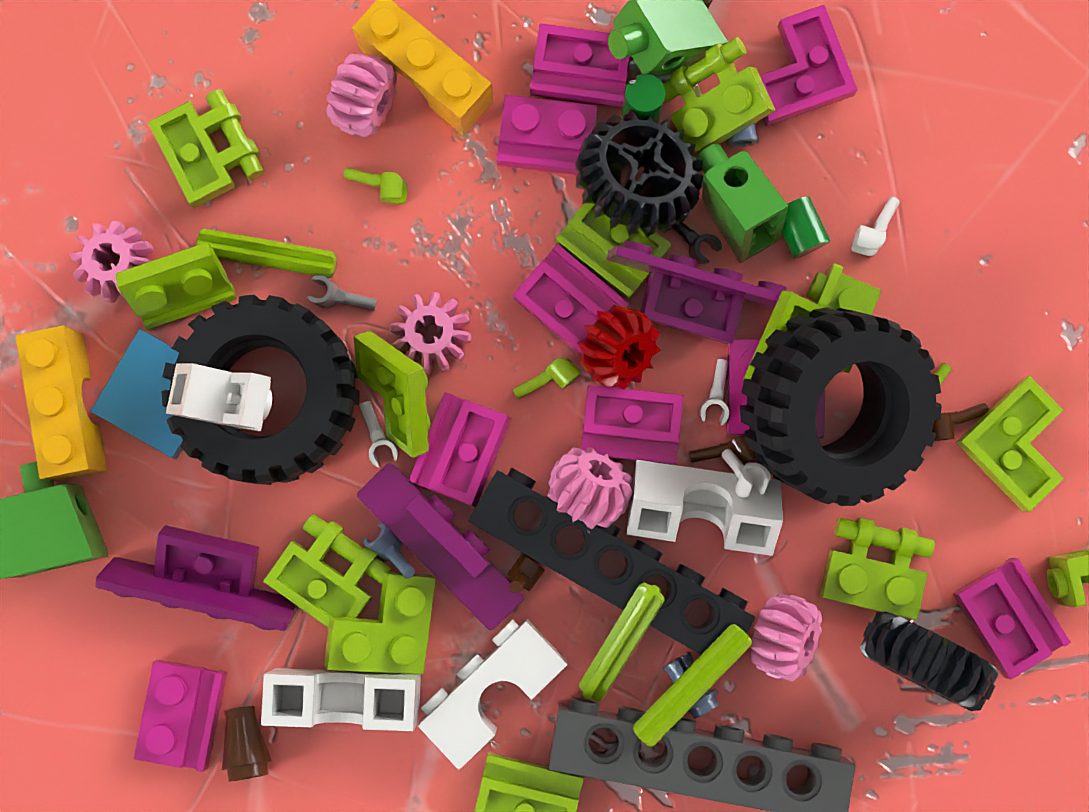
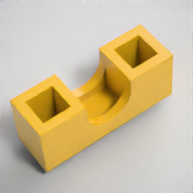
[352,0,494,136]
[15,325,108,481]

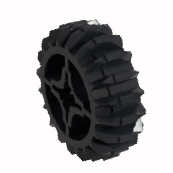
[575,110,703,238]
[860,611,999,711]

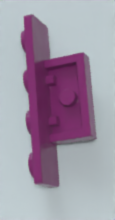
[606,241,787,344]
[357,463,524,630]
[96,525,298,631]

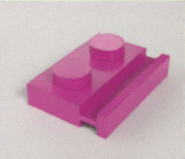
[530,23,630,108]
[496,95,598,175]
[512,244,630,356]
[581,385,684,465]
[409,392,512,507]
[952,558,1071,680]
[134,660,227,772]

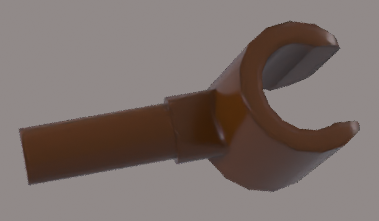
[932,403,989,441]
[689,435,757,464]
[507,553,545,593]

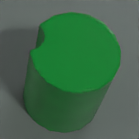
[622,74,666,123]
[782,196,831,259]

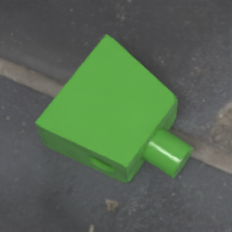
[608,0,728,76]
[696,143,788,263]
[0,462,108,579]

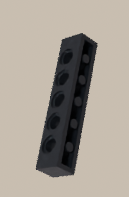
[468,467,755,655]

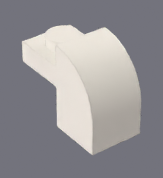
[166,363,272,431]

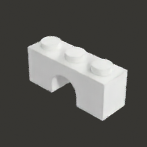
[627,460,783,556]
[418,619,567,770]
[261,668,421,731]

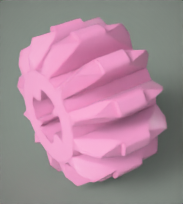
[326,52,397,138]
[69,220,154,303]
[390,292,472,374]
[547,447,633,529]
[750,593,822,682]

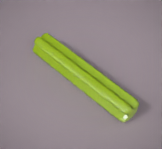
[196,229,337,278]
[579,583,665,702]
[633,624,752,747]

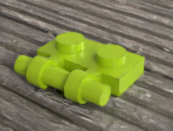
[663,37,776,157]
[148,89,264,208]
[263,513,392,627]
[819,517,935,620]

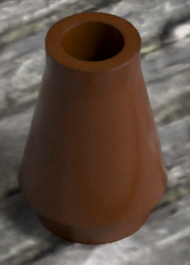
[222,706,272,782]

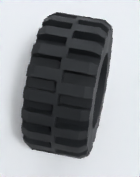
[161,295,360,485]
[740,308,942,506]

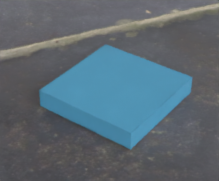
[90,329,183,459]

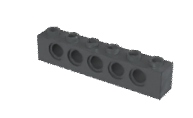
[549,698,855,812]

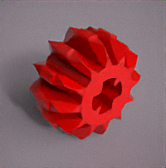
[577,304,661,390]

